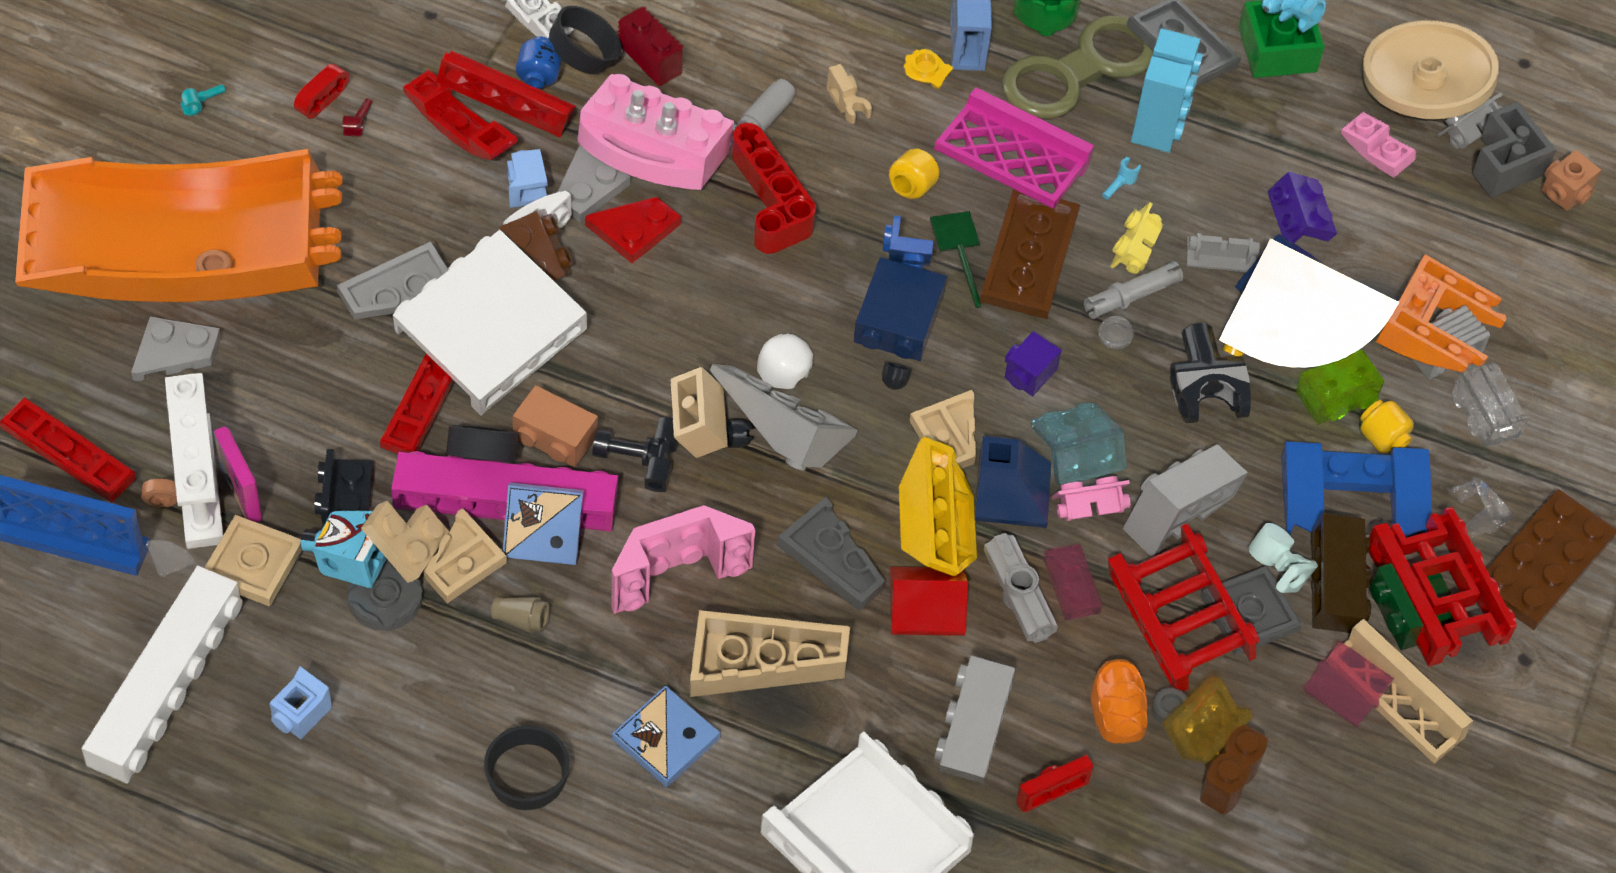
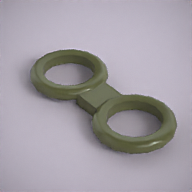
[1002,15,1154,119]

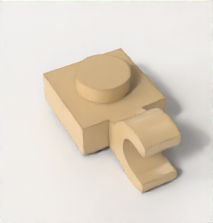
[827,64,872,124]

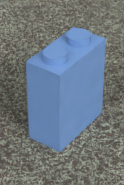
[950,0,992,71]

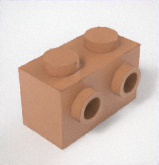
[513,385,598,467]

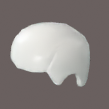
[757,333,814,389]

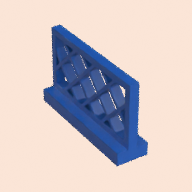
[0,475,151,576]

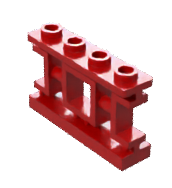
[1368,507,1517,667]

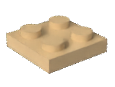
[205,515,302,607]

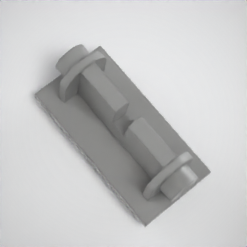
[1438,92,1503,149]
[1187,233,1260,272]

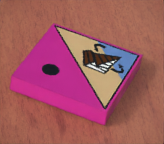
[213,426,262,523]

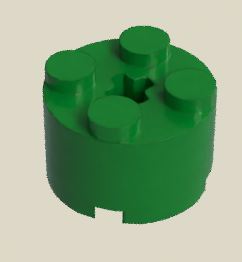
[1013,0,1081,36]

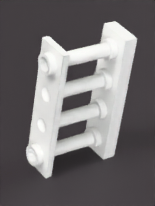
[165,373,223,549]

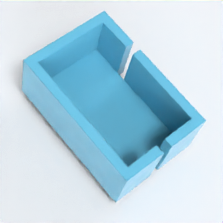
[1131,28,1203,153]

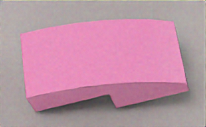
[1341,112,1416,178]

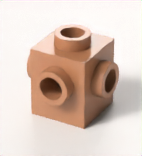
[1542,150,1602,211]

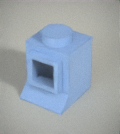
[507,149,547,208]
[270,667,332,739]

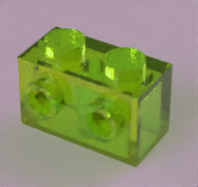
[1296,349,1384,425]

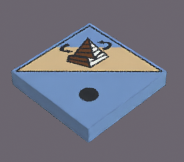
[503,483,584,565]
[612,686,720,788]

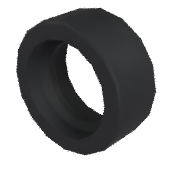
[446,425,518,462]

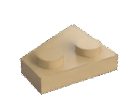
[910,390,976,469]

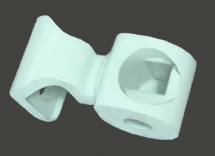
[1248,523,1318,593]

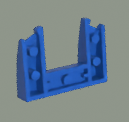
[1281,442,1431,546]

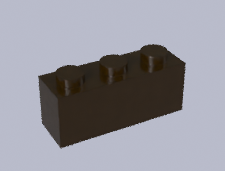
[1312,513,1371,633]

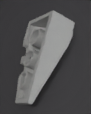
[710,364,858,470]

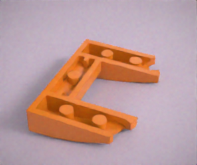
[1376,254,1506,372]

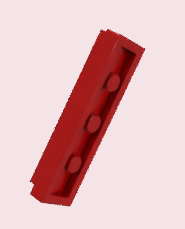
[436,50,575,138]

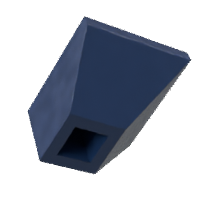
[974,436,1051,528]

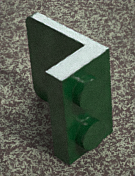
[1370,563,1455,650]

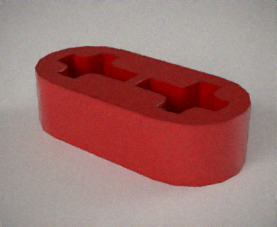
[294,63,350,119]

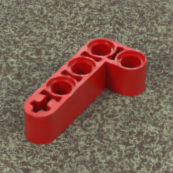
[732,123,816,254]

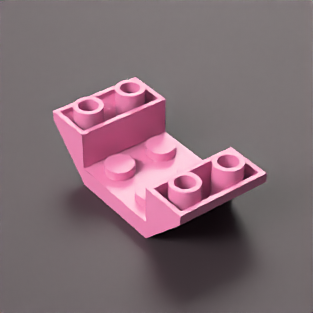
[612,505,755,614]

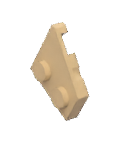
[424,508,507,603]

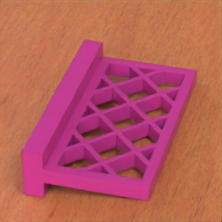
[934,87,1094,209]

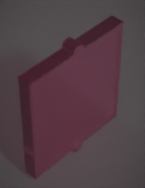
[1303,641,1394,728]

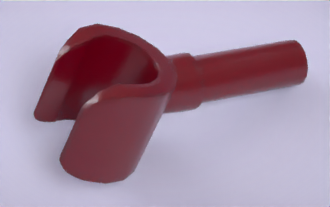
[342,98,373,137]

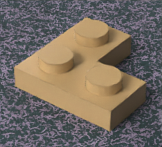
[361,501,449,583]

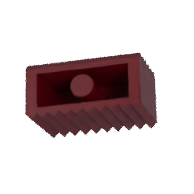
[618,6,683,87]

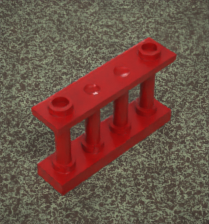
[1108,523,1259,692]

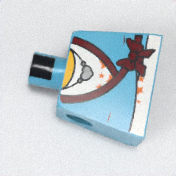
[301,511,387,588]

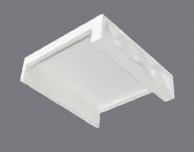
[393,230,587,416]
[761,732,974,873]

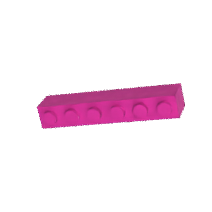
[391,451,618,532]

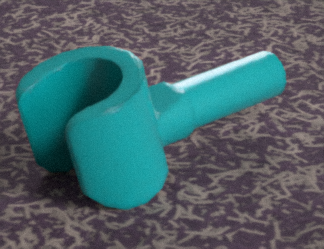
[181,84,225,116]

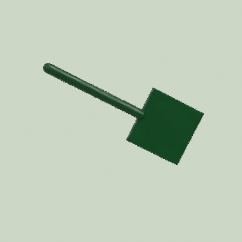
[930,211,982,308]

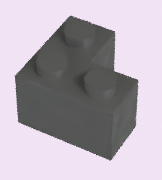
[1472,101,1556,197]

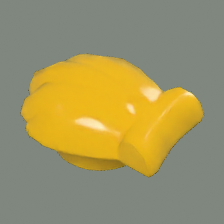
[904,49,954,89]

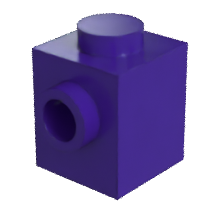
[1004,331,1062,397]

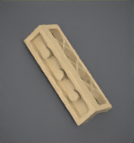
[1326,619,1473,764]

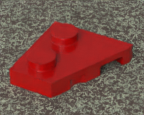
[585,197,681,264]

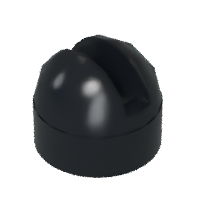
[882,362,912,390]
[726,419,753,448]

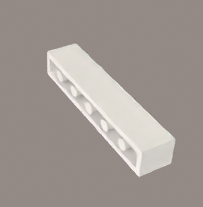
[81,565,242,784]

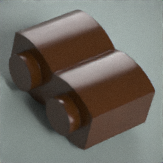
[1200,724,1268,815]

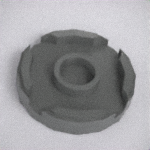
[347,560,423,631]

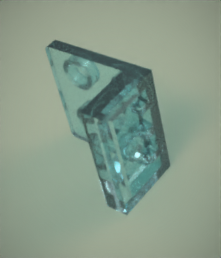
[1031,403,1127,487]

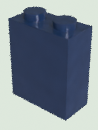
[853,257,947,361]

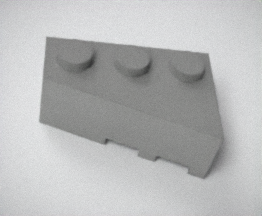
[1123,444,1248,557]

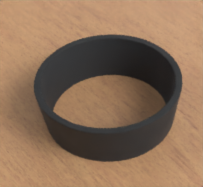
[549,5,622,74]
[484,725,569,810]

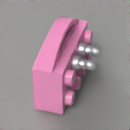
[577,74,734,190]

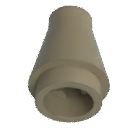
[491,597,550,634]

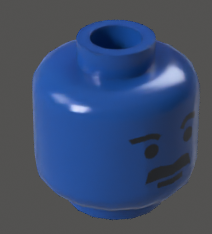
[515,36,562,89]

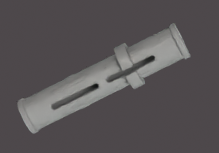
[1084,261,1183,319]

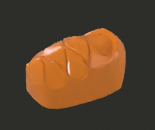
[1091,659,1147,743]

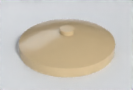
[1363,21,1499,119]

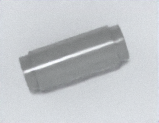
[738,79,796,132]

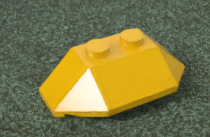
[899,436,977,576]

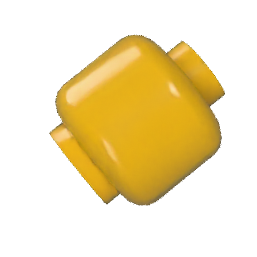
[889,149,940,199]
[1360,400,1414,453]

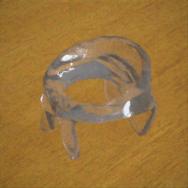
[1451,477,1513,538]

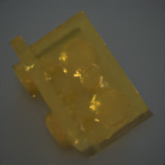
[1162,676,1254,763]

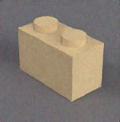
[671,367,728,458]

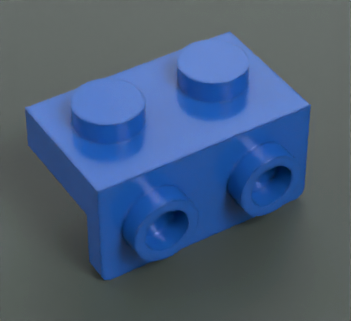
[883,215,933,269]

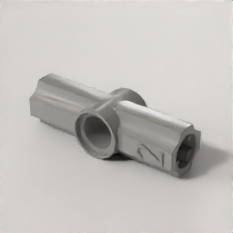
[984,533,1058,643]

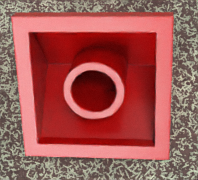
[889,567,968,636]

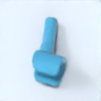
[1102,157,1141,200]

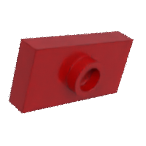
[1016,755,1094,813]

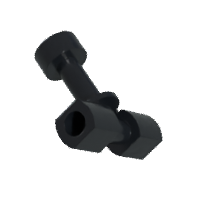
[592,417,678,492]

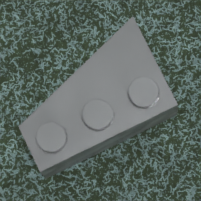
[934,656,1015,784]

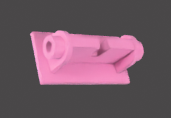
[1051,476,1130,521]

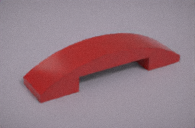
[403,70,517,160]

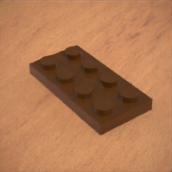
[979,189,1080,319]
[1487,489,1616,630]

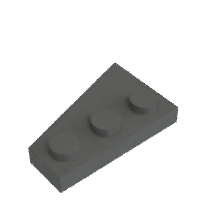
[777,496,885,611]

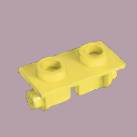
[1110,202,1163,274]

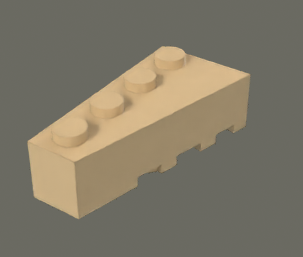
[690,610,850,697]

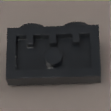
[314,449,373,527]

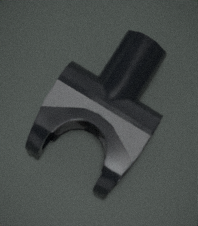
[1170,323,1251,423]

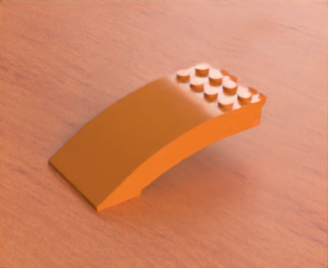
[15,149,343,302]

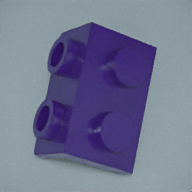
[1268,172,1337,243]

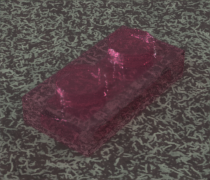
[1043,544,1102,621]

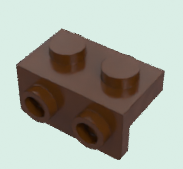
[499,208,573,281]

